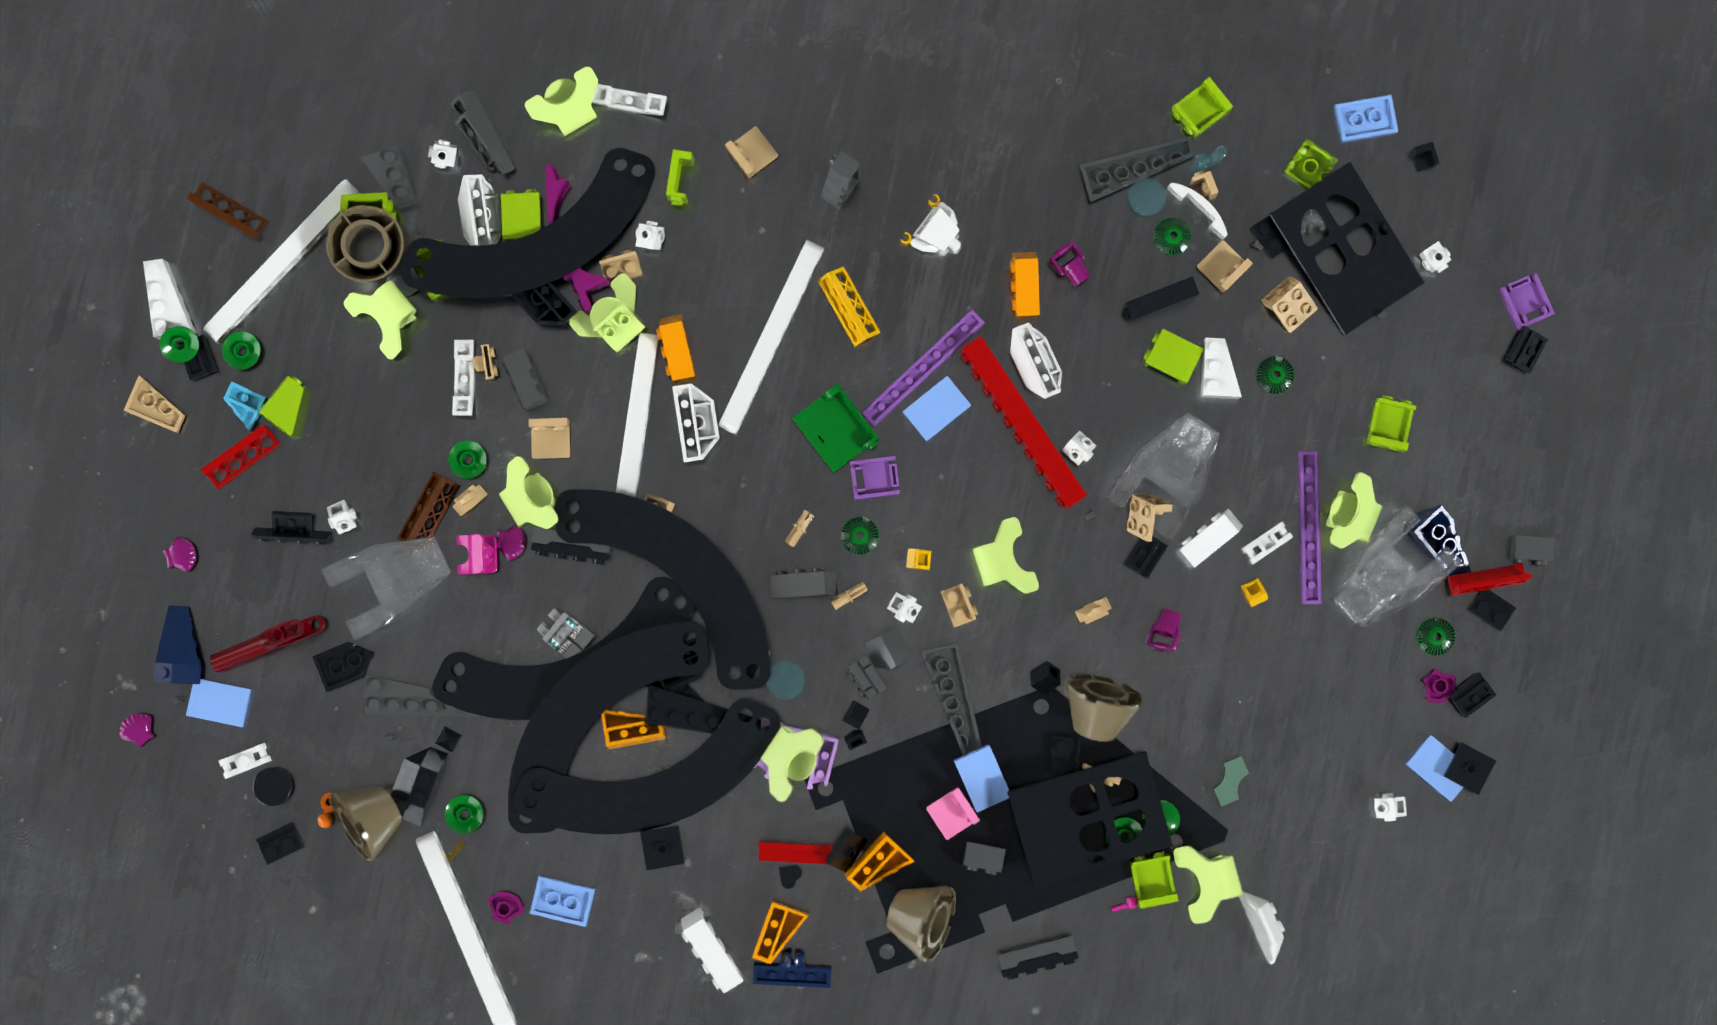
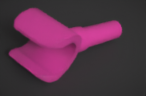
[1111,897,1137,912]

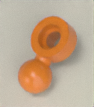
[318,793,333,828]

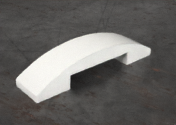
[592,84,667,115]
[1167,183,1227,240]
[452,340,475,416]

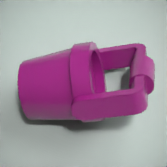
[1050,242,1090,286]
[1147,609,1182,652]

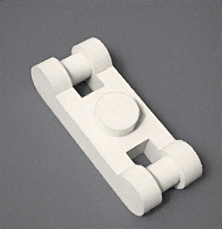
[1242,521,1293,565]
[219,743,272,779]

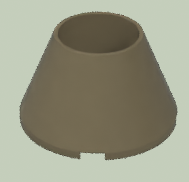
[326,205,404,282]
[1067,674,1144,741]
[329,786,402,861]
[887,886,956,962]

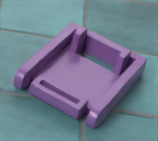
[1500,273,1555,330]
[850,456,900,500]

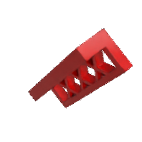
[200,425,281,489]
[1447,563,1532,596]
[758,841,835,865]

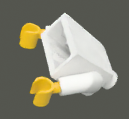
[901,194,961,253]

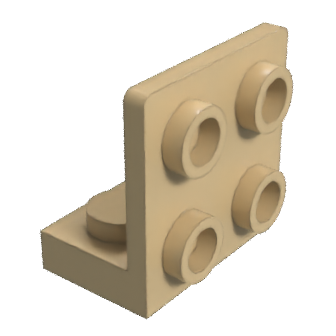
[725,126,778,179]
[1197,240,1253,293]
[1261,276,1318,333]
[529,418,570,459]
[1127,494,1173,542]

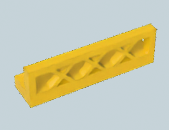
[818,266,880,347]

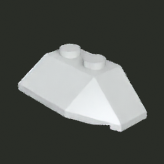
[458,174,502,246]
[1010,323,1062,399]
[672,384,720,463]
[1239,891,1285,964]

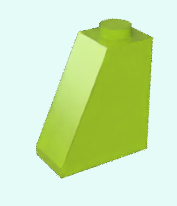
[257,376,304,436]

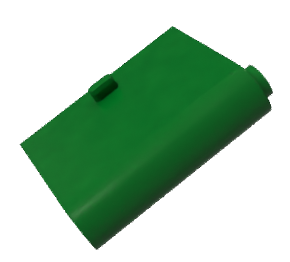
[792,383,879,473]

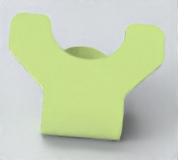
[525,66,598,136]
[569,274,646,352]
[344,281,416,359]
[499,456,558,529]
[1325,472,1383,548]
[973,517,1039,594]
[761,726,824,802]
[1173,846,1243,924]

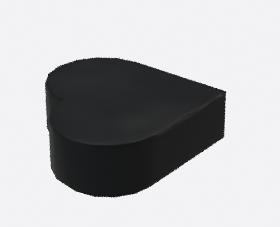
[779,865,802,889]

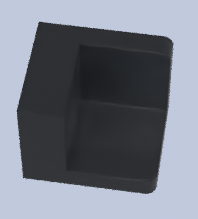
[1411,142,1439,172]
[1030,661,1061,694]
[842,700,869,730]

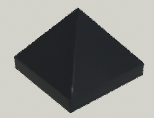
[435,726,462,752]
[844,730,867,750]

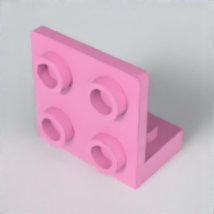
[926,787,980,840]

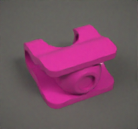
[456,534,497,574]

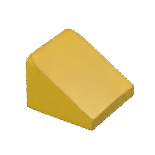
[906,549,931,570]
[1241,578,1268,607]

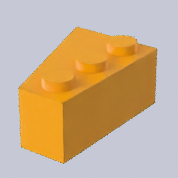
[1010,252,1040,316]
[656,314,695,381]
[601,710,666,750]
[844,832,915,891]
[752,900,809,964]

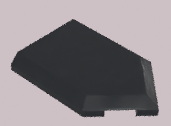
[312,642,373,692]

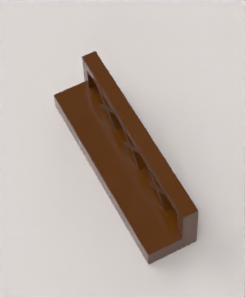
[187,182,268,240]
[397,471,460,552]

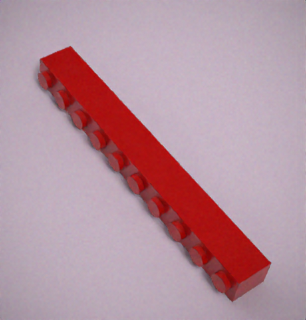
[961,336,1087,509]

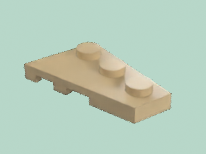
[124,376,186,433]

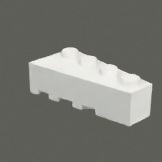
[143,259,197,340]
[681,907,744,993]

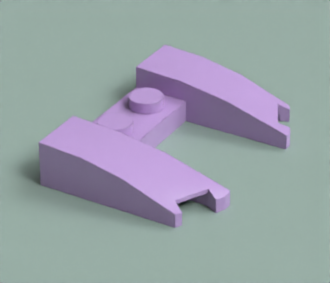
[754,718,839,789]

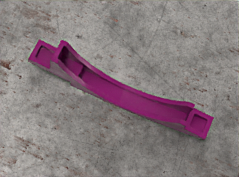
[546,163,611,313]

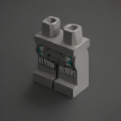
[536,608,596,659]

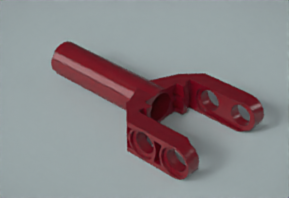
[210,615,326,672]

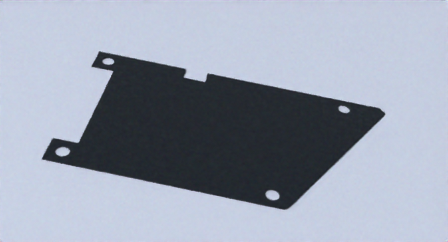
[804,688,1228,974]

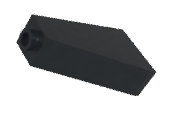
[1123,276,1199,323]

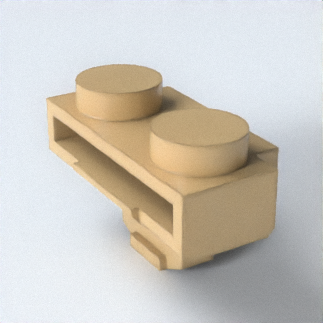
[473,344,499,380]
[452,484,488,517]
[1074,597,1112,624]

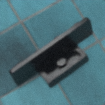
[251,511,331,544]

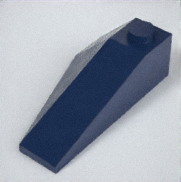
[1404,505,1471,576]
[154,606,201,684]

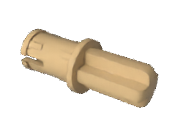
[785,510,814,547]
[830,582,868,610]

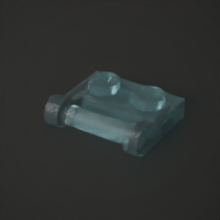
[1189,146,1227,175]

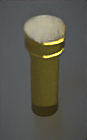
[446,841,465,861]

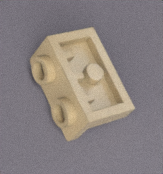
[1190,170,1219,201]
[599,249,643,285]
[941,583,978,628]

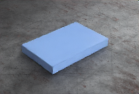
[1334,95,1398,143]
[903,376,971,442]
[186,679,252,727]
[1405,735,1463,802]
[954,744,1009,812]
[529,875,596,927]

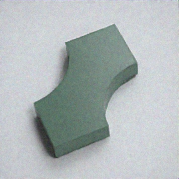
[1213,756,1249,807]

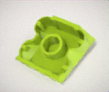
[1284,138,1338,188]

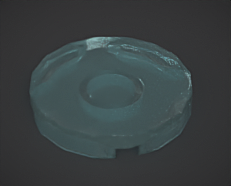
[1128,178,1167,216]
[767,661,805,700]

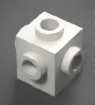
[428,139,457,168]
[636,221,665,250]
[1419,241,1451,273]
[1061,430,1096,466]
[327,500,357,534]
[887,592,922,623]
[1374,793,1407,821]

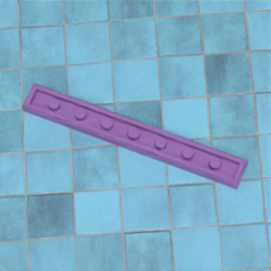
[861,309,985,427]
[1298,451,1322,604]

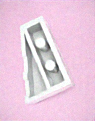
[1200,338,1242,399]
[1180,509,1243,568]

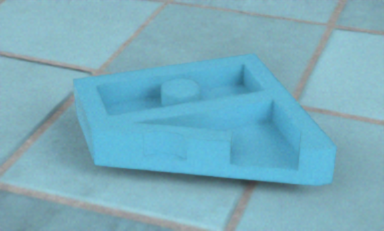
[223,381,268,431]

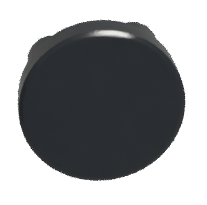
[253,767,292,806]

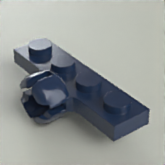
[753,949,831,988]

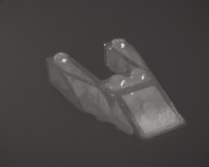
[1105,413,1220,541]
[1335,504,1462,627]
[321,537,451,639]

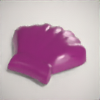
[496,525,526,561]
[163,536,196,572]
[1423,668,1456,703]
[119,713,154,747]
[488,891,524,925]

